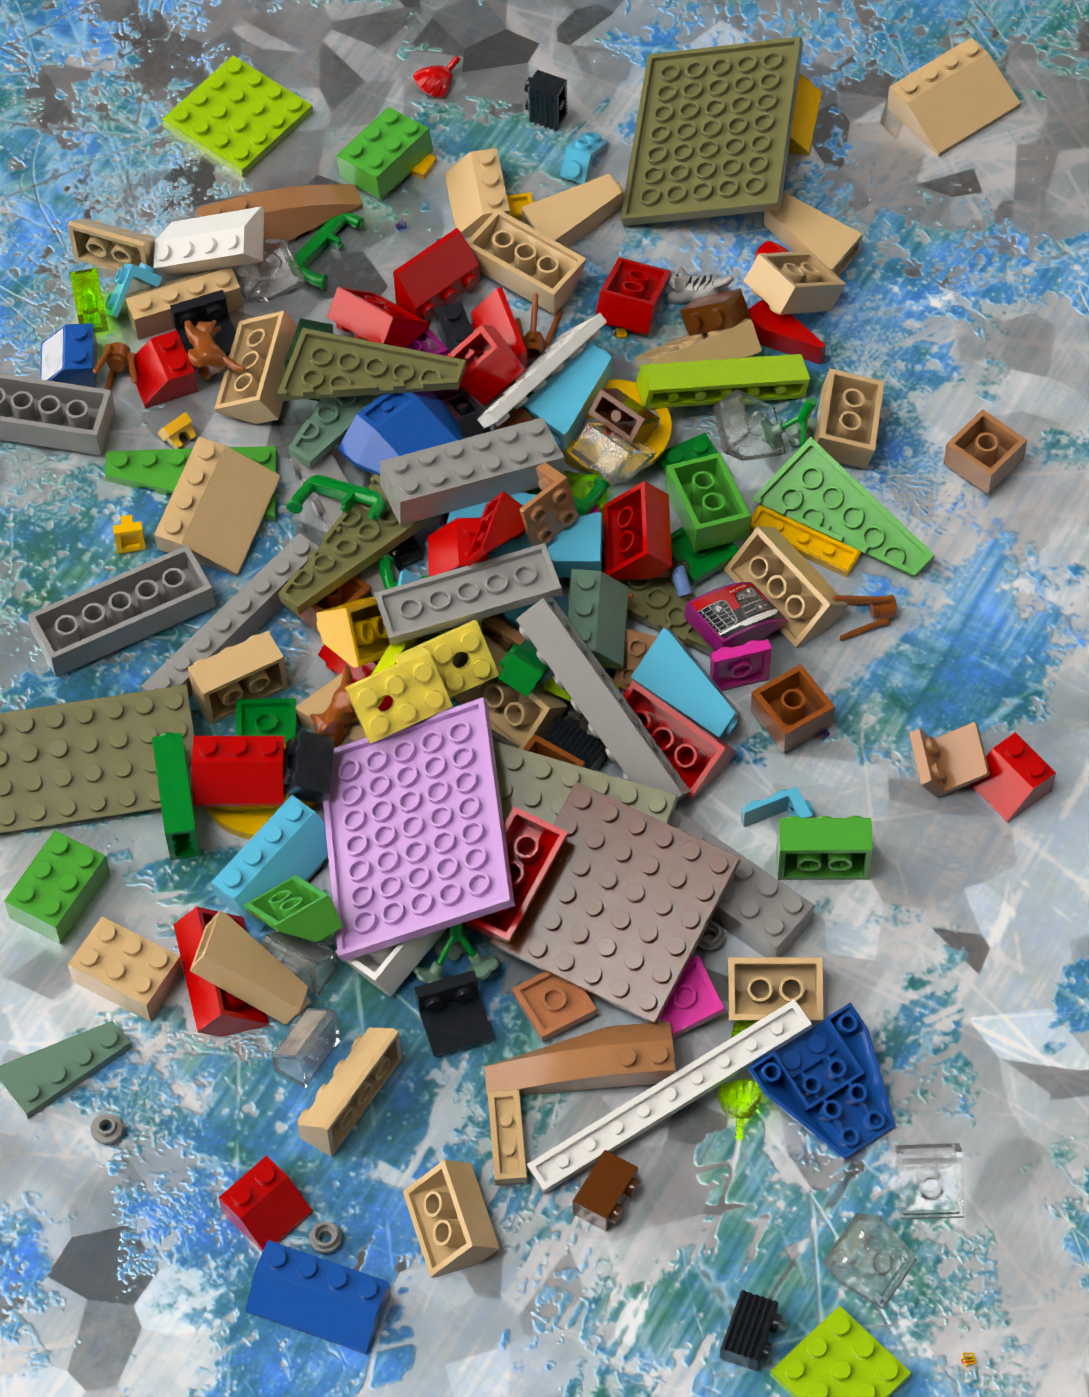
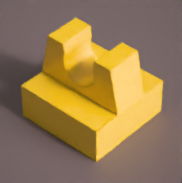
[157,412,196,449]
[113,515,146,554]

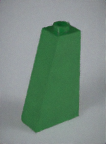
[152,732,201,860]

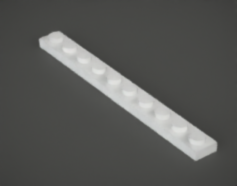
[527,999,812,1194]

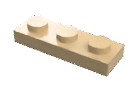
[487,1090,527,1185]

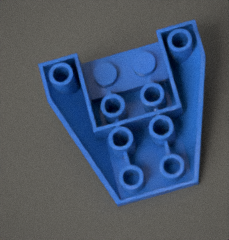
[338,391,464,476]
[748,1002,896,1160]

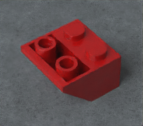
[447,325,527,406]

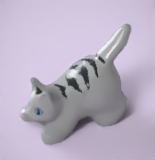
[667,266,734,305]

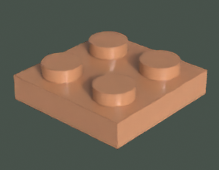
[512,971,597,1042]

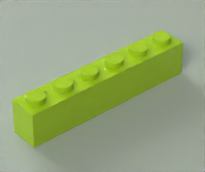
[635,354,810,409]

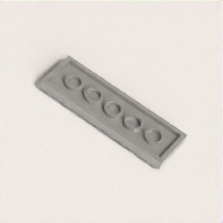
[374,543,563,645]

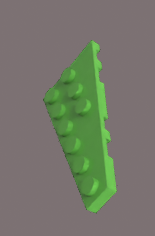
[751,437,935,577]
[105,446,277,523]

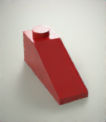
[746,299,826,365]
[465,491,526,566]

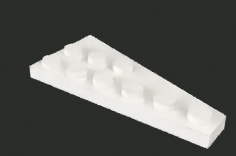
[477,313,607,428]

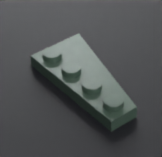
[289,394,383,469]
[0,1020,132,1119]

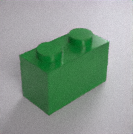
[498,639,550,697]

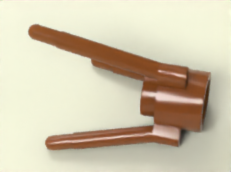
[515,293,563,360]
[93,342,137,390]
[833,595,897,641]

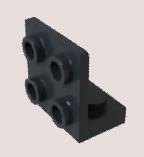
[170,289,236,366]
[414,970,493,1057]

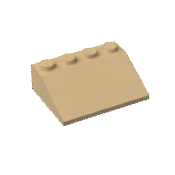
[887,37,1021,157]
[154,436,281,576]

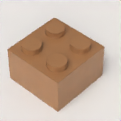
[944,409,1027,495]

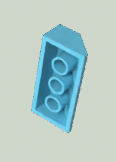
[211,795,328,932]

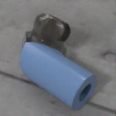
[669,559,692,598]

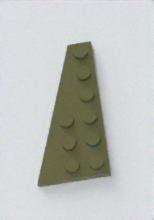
[277,328,466,401]
[279,474,432,615]
[558,540,715,656]

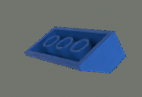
[246,1240,391,1355]

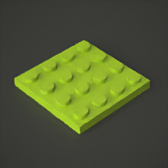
[162,55,313,177]

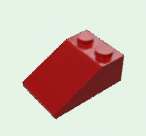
[596,257,671,334]

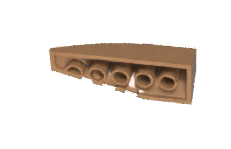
[196,184,363,256]
[485,1021,676,1098]

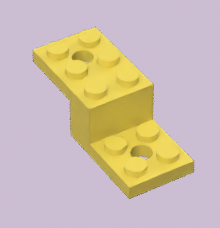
[345,620,499,744]

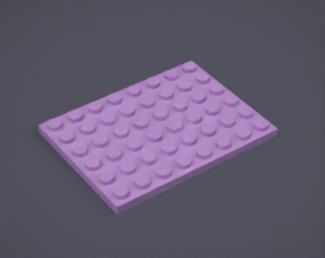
[323,698,515,962]

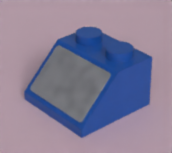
[40,323,97,388]

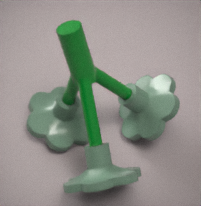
[758,397,817,464]
[414,923,500,983]

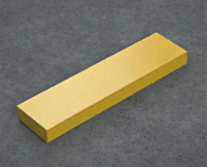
[749,504,861,578]

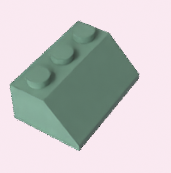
[567,569,629,669]

